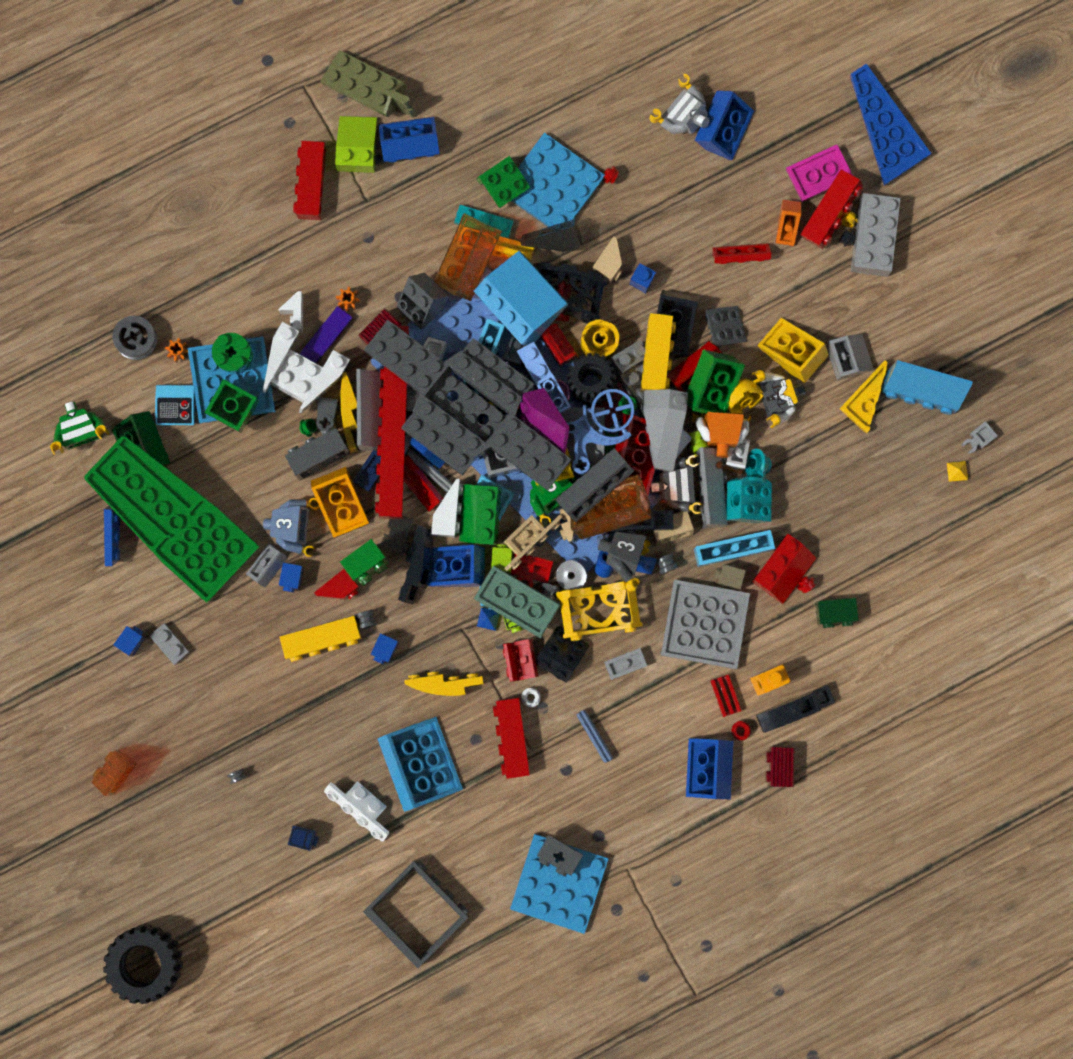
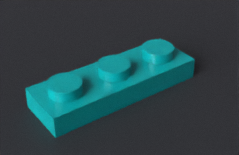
[454,205,514,239]

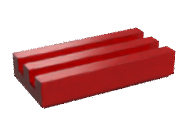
[710,675,741,717]

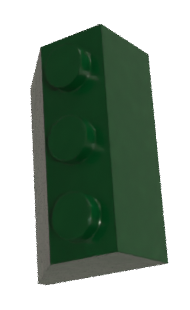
[112,411,170,467]

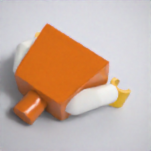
[692,412,751,458]

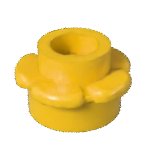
[841,211,858,228]

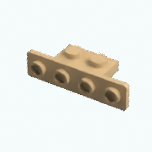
[504,514,563,571]

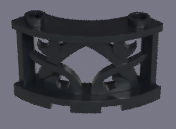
[533,263,608,324]

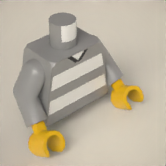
[649,74,709,134]

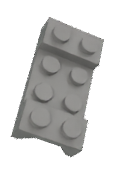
[610,340,676,412]

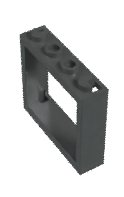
[363,860,469,968]

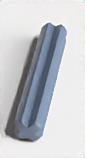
[577,710,613,763]

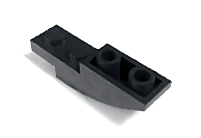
[595,510,674,533]
[398,525,433,605]
[756,685,835,733]

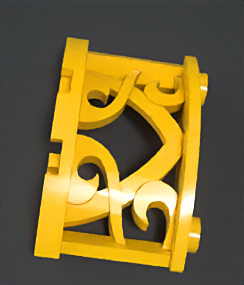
[556,581,643,641]

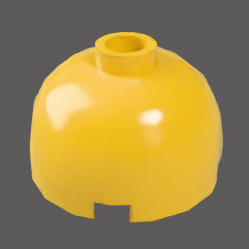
[728,379,763,414]

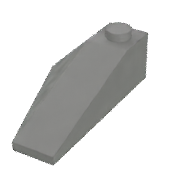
[642,389,688,472]

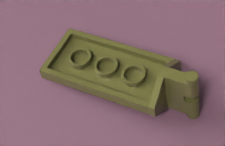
[321,50,416,118]

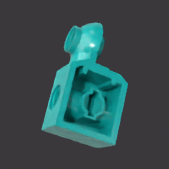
[727,448,772,523]

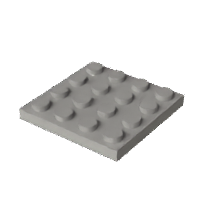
[660,580,750,669]

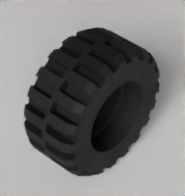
[103,925,183,1004]

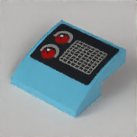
[155,385,196,425]

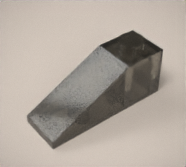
[520,219,582,252]

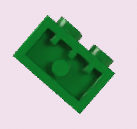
[476,155,530,208]

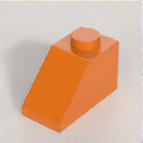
[775,200,801,246]

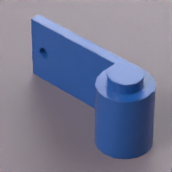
[595,551,656,578]

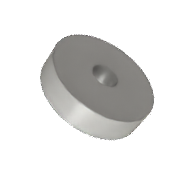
[556,559,588,590]

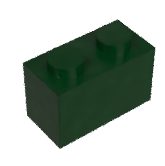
[815,598,859,628]

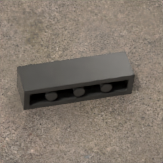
[556,449,634,522]

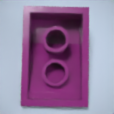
[519,388,569,454]

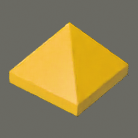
[947,461,968,482]

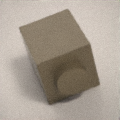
[714,564,746,591]

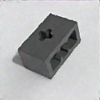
[537,834,583,877]

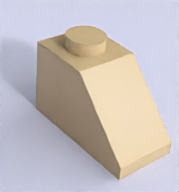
[592,236,623,284]

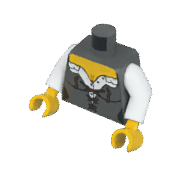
[752,370,806,428]

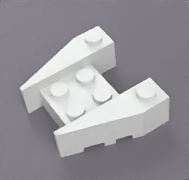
[263,322,350,414]

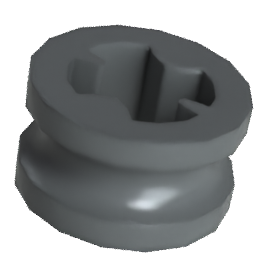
[227,768,247,784]

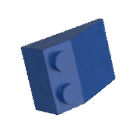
[427,545,485,587]

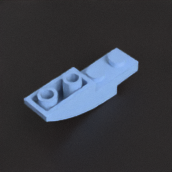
[517,342,571,413]

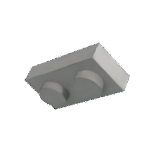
[149,623,190,665]
[604,648,647,680]

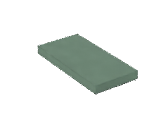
[474,565,560,639]

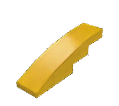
[340,372,358,453]

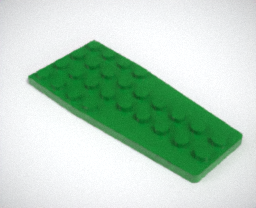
[84,436,260,603]

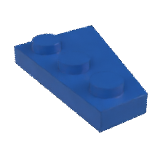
[104,506,121,566]

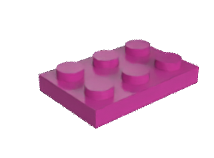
[786,144,852,202]

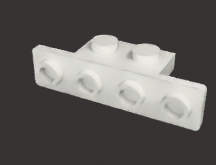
[324,781,390,842]

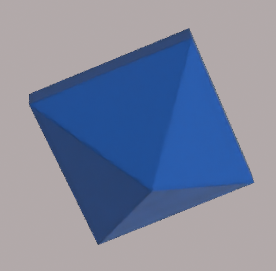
[477,608,499,631]

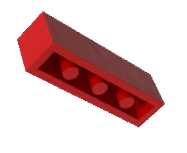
[293,141,326,220]
[800,169,863,250]
[493,698,530,779]

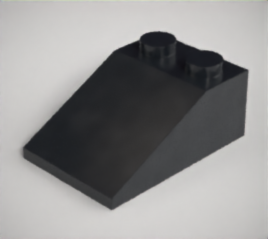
[657,290,699,356]

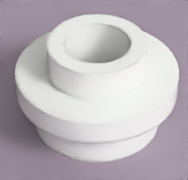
[521,688,541,707]

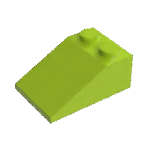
[335,116,377,173]

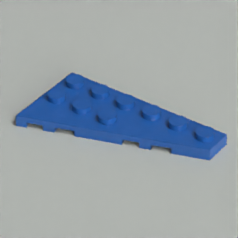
[850,64,931,186]

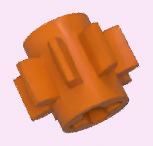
[336,287,360,312]
[165,338,188,363]

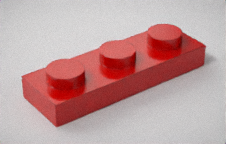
[712,243,771,264]
[404,455,444,512]

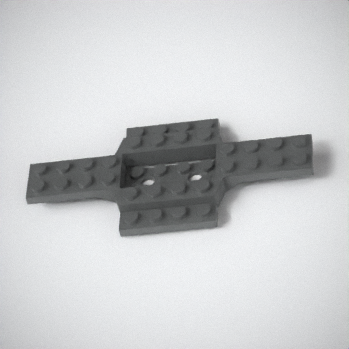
[364,320,572,491]

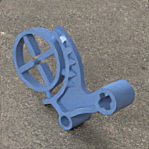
[567,389,634,474]

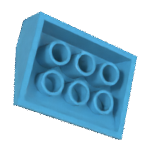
[474,251,568,345]
[881,360,973,415]
[377,717,463,812]

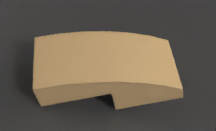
[559,508,575,544]

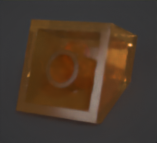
[92,750,137,796]

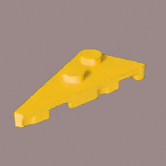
[840,360,888,433]

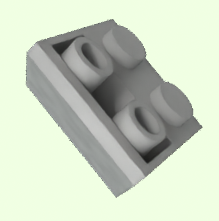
[826,334,874,381]

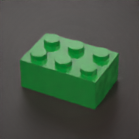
[686,349,745,413]
[340,539,389,586]

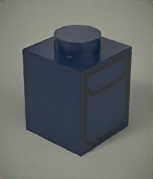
[287,825,319,851]

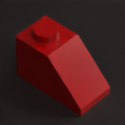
[314,569,360,600]

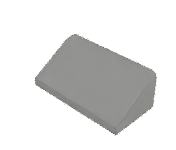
[246,544,287,587]

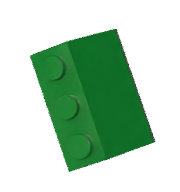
[459,484,502,545]

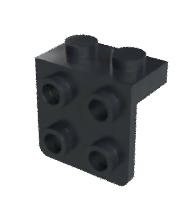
[536,626,589,683]

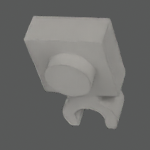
[961,421,997,454]

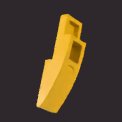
[404,671,484,696]

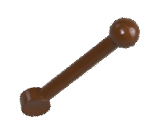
[716,461,744,474]

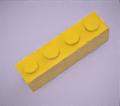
[640,313,676,392]
[279,616,362,662]

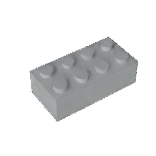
[850,193,901,277]

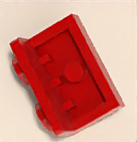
[503,639,539,682]

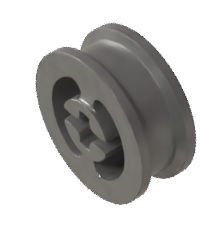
[112,316,157,360]

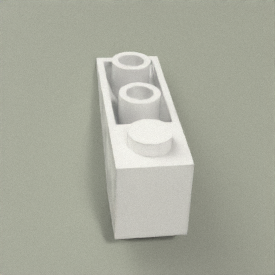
[431,479,463,538]

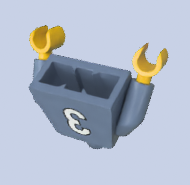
[263,498,319,557]

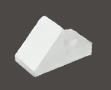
[279,291,304,333]
[726,439,750,470]

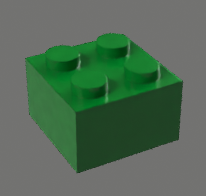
[204,379,260,433]

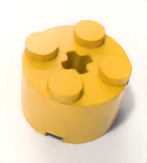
[581,319,619,360]

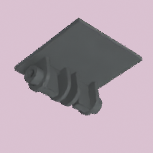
[705,306,747,348]

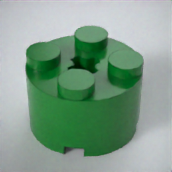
[212,333,253,374]

